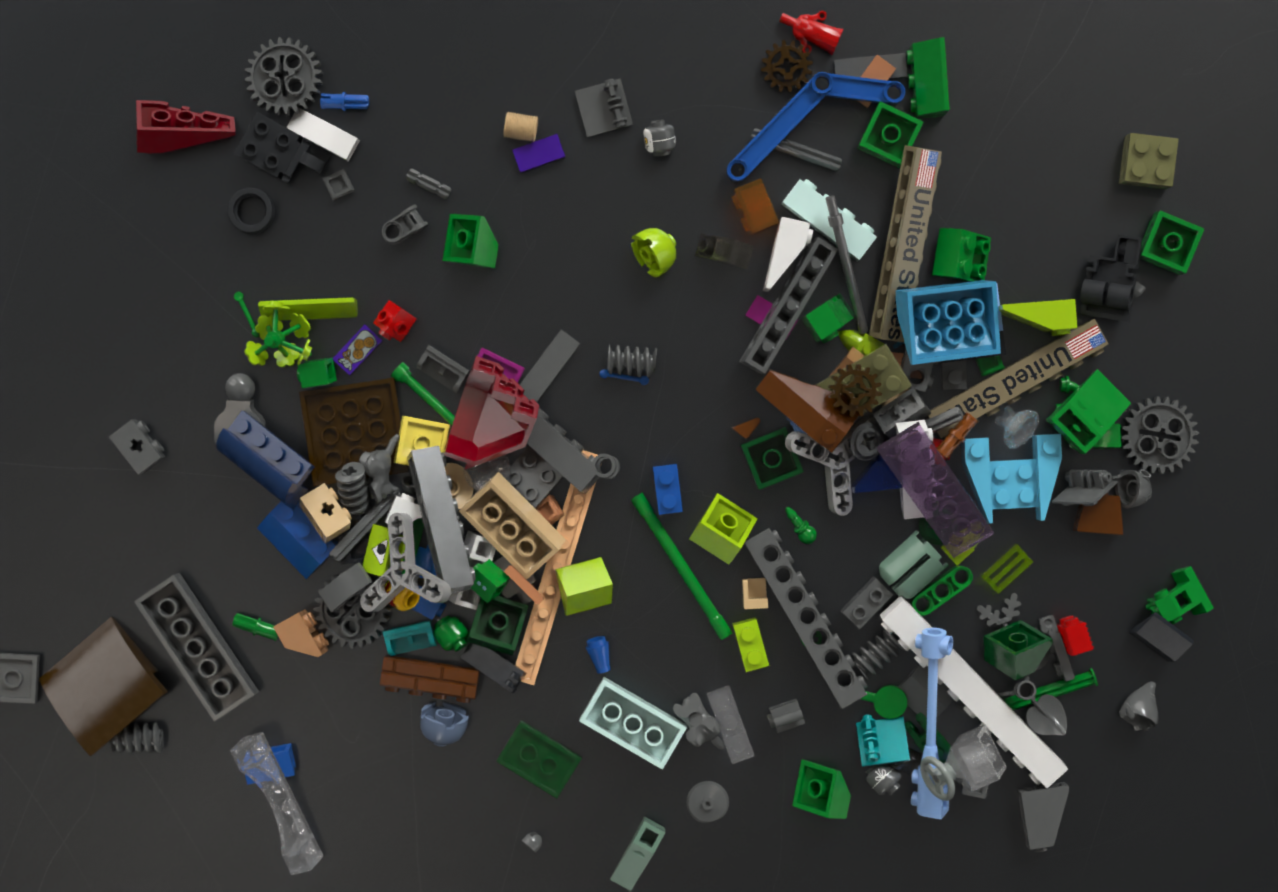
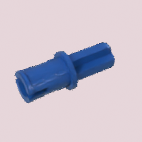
[320,92,369,111]

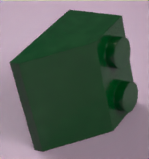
[984,620,1053,680]

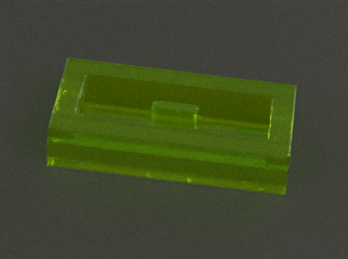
[981,544,1033,594]

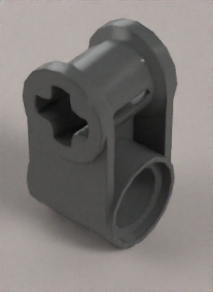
[382,204,429,245]

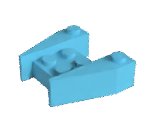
[961,434,1062,523]

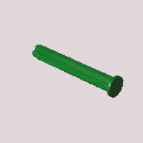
[1003,668,1098,711]

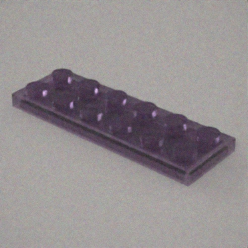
[877,421,994,558]

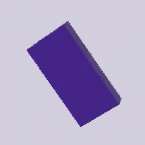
[512,134,565,173]

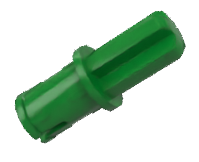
[232,613,278,641]

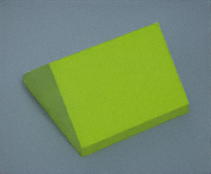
[555,557,613,616]

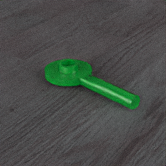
[839,684,907,719]

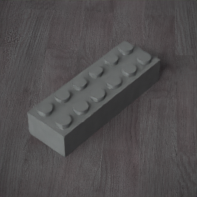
[134,573,259,722]

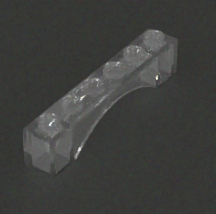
[230,732,323,875]

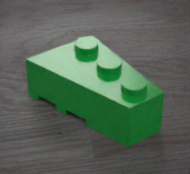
[800,293,855,344]

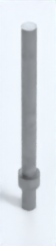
[825,195,868,334]

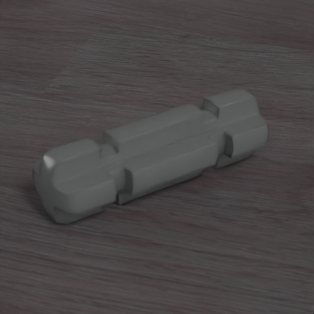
[406,169,452,199]

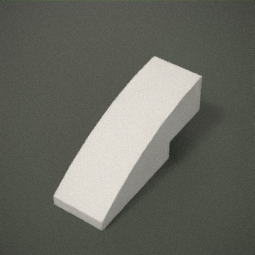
[287,108,360,162]

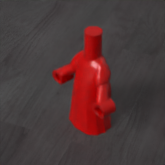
[779,11,844,55]

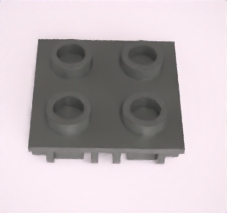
[575,78,633,137]
[502,446,563,508]
[1052,469,1118,506]

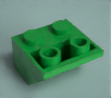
[932,228,991,282]

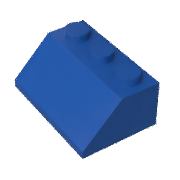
[257,502,338,579]

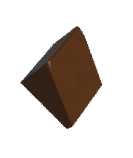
[732,418,761,439]

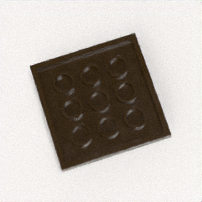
[299,377,409,487]

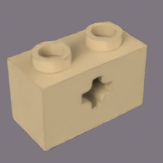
[299,483,352,544]

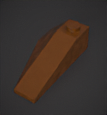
[756,370,859,453]

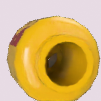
[385,581,420,611]

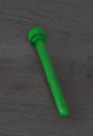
[390,362,455,426]

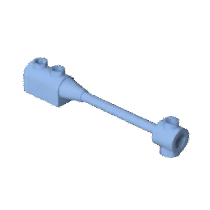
[911,628,953,820]

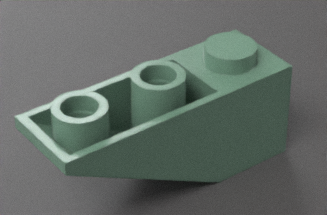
[610,816,666,891]

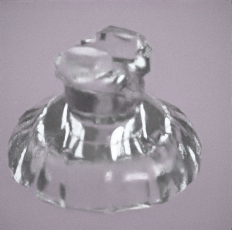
[995,406,1039,449]

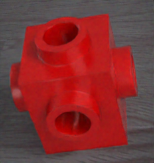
[373,300,417,342]

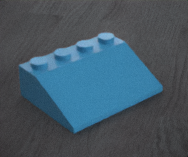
[895,280,1001,365]

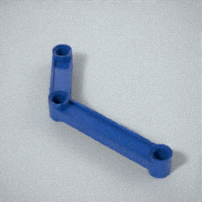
[727,72,905,182]

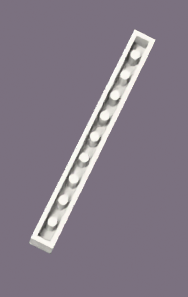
[880,596,1068,788]

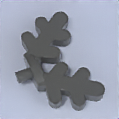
[977,593,1021,627]

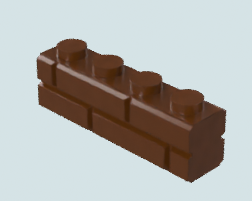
[380,655,480,703]

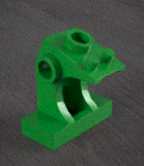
[1145,566,1214,624]

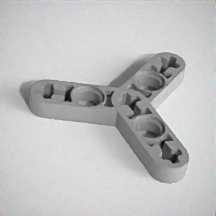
[785,415,882,516]
[360,513,451,612]

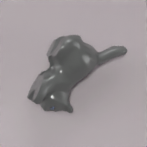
[359,434,400,503]
[673,693,725,750]

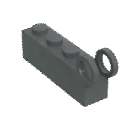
[527,408,620,493]

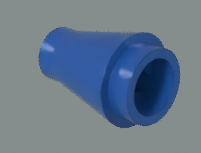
[586,636,611,673]

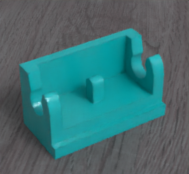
[383,620,437,656]

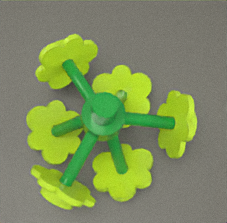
[244,301,312,368]

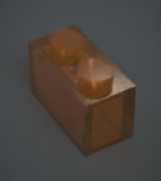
[731,178,779,236]

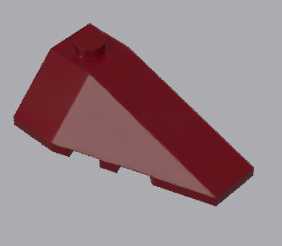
[136,100,235,154]

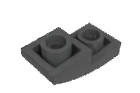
[319,563,372,612]

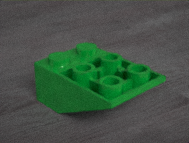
[1046,369,1131,454]

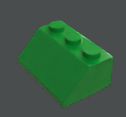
[906,37,950,119]

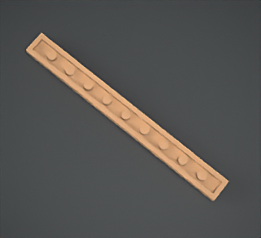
[515,450,602,685]

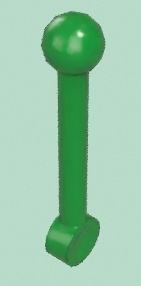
[234,292,260,338]

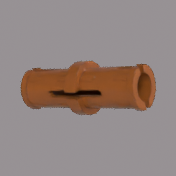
[936,412,978,459]

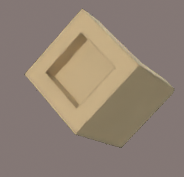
[742,578,768,609]

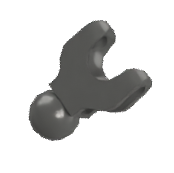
[214,373,266,444]

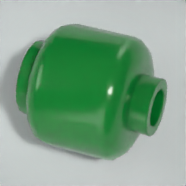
[433,615,469,652]

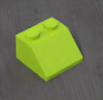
[689,493,758,564]

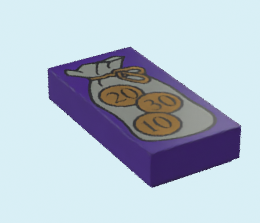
[333,324,383,376]

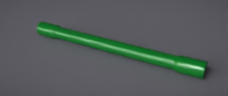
[631,492,733,640]

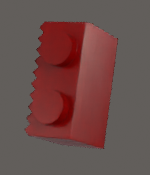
[1056,615,1094,656]

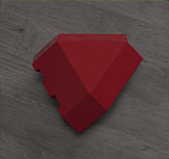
[444,356,539,470]

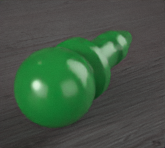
[785,507,817,544]

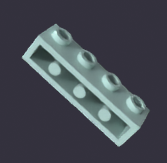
[781,179,877,262]

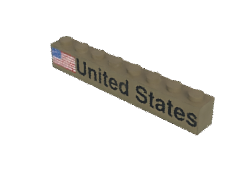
[869,145,942,342]
[926,319,1109,439]

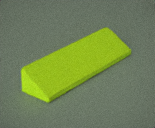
[258,297,358,321]

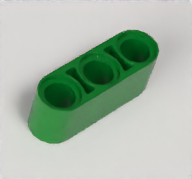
[910,565,973,616]

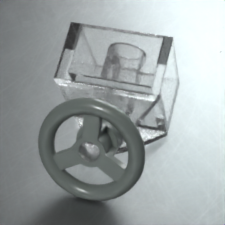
[920,724,1007,801]

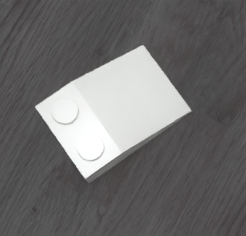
[763,217,813,292]

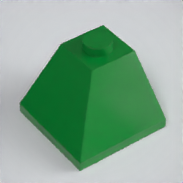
[442,214,499,268]
[792,759,851,819]

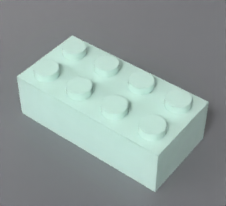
[579,677,687,770]

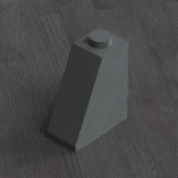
[1017,782,1069,852]

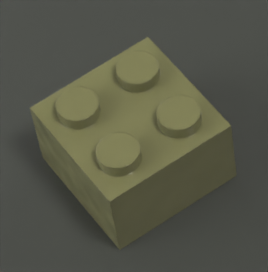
[1119,133,1179,189]

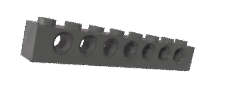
[745,528,868,709]

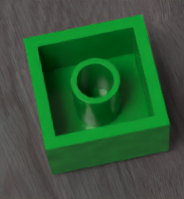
[857,101,923,169]
[1140,210,1204,275]

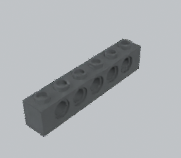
[739,237,838,374]

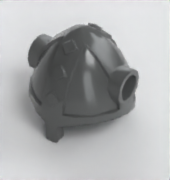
[1111,469,1152,509]

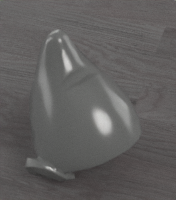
[1119,682,1159,732]

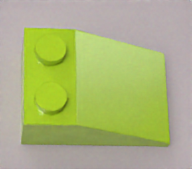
[999,299,1077,336]

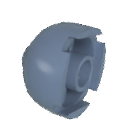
[420,702,469,746]

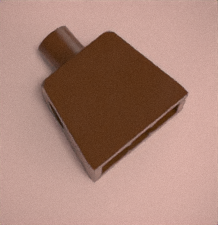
[1073,493,1123,535]

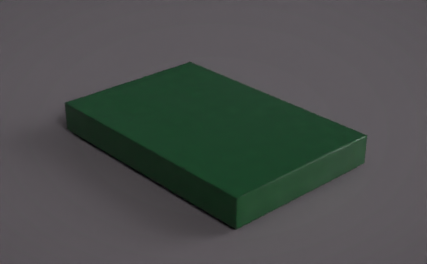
[496,720,582,799]

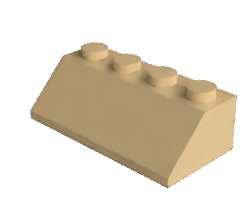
[459,472,566,580]

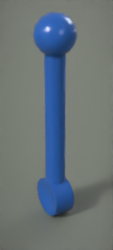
[599,369,649,385]

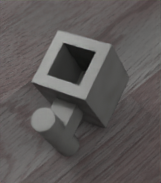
[767,698,805,733]

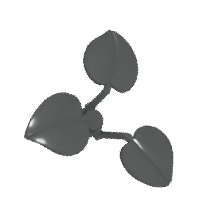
[956,627,1067,736]

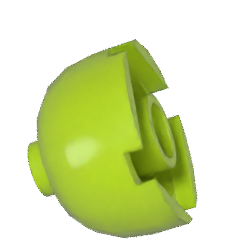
[631,228,676,277]

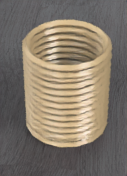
[504,112,538,142]

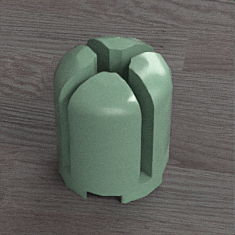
[879,530,949,599]

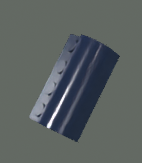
[216,410,315,509]

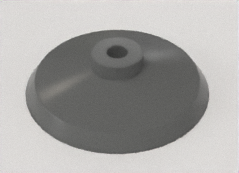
[686,781,729,824]

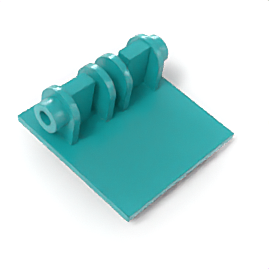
[856,715,910,767]

